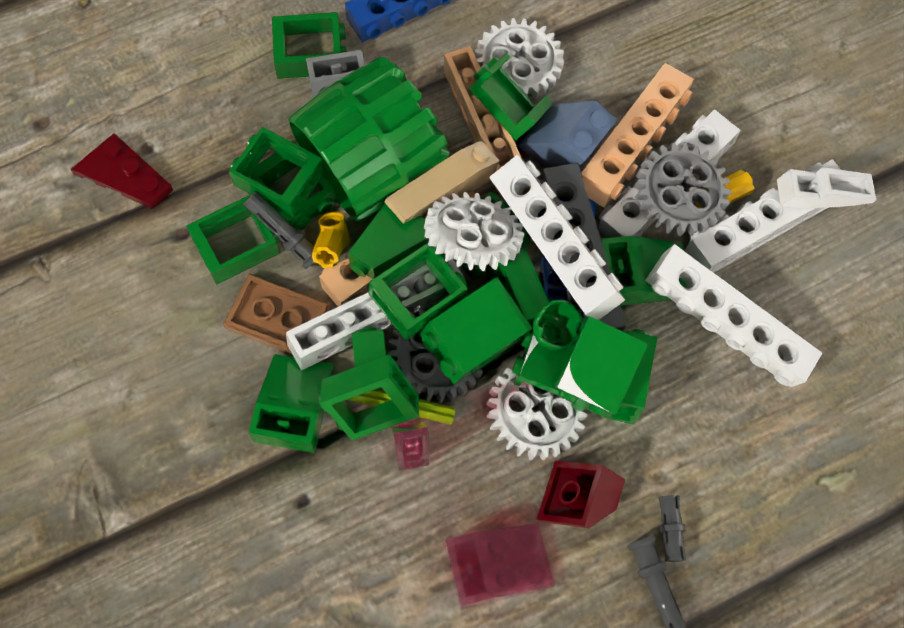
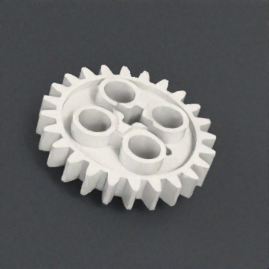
[475,18,564,99]
[424,192,524,271]
[486,368,587,460]

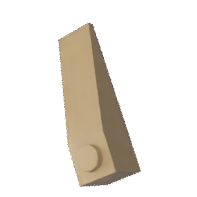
[385,141,500,224]

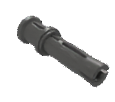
[243,191,315,269]
[627,535,687,628]

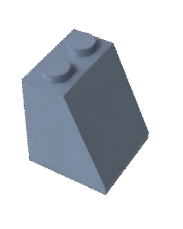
[518,100,617,168]

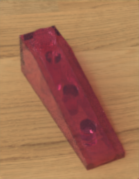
[391,420,429,471]

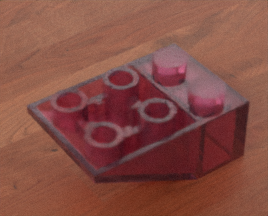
[445,523,555,610]

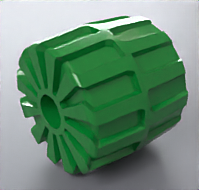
[288,57,450,221]

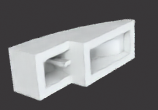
[777,167,877,208]

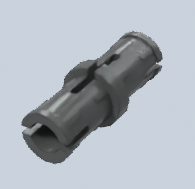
[659,495,686,562]

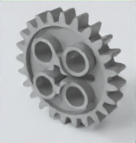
[634,142,732,236]

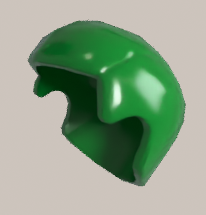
[533,300,582,352]

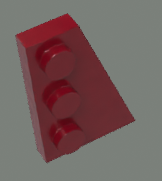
[70,133,173,209]

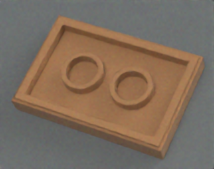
[223,273,331,355]

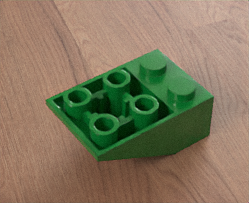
[601,236,687,306]
[249,354,334,453]

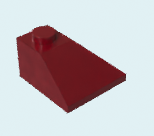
[536,461,625,529]

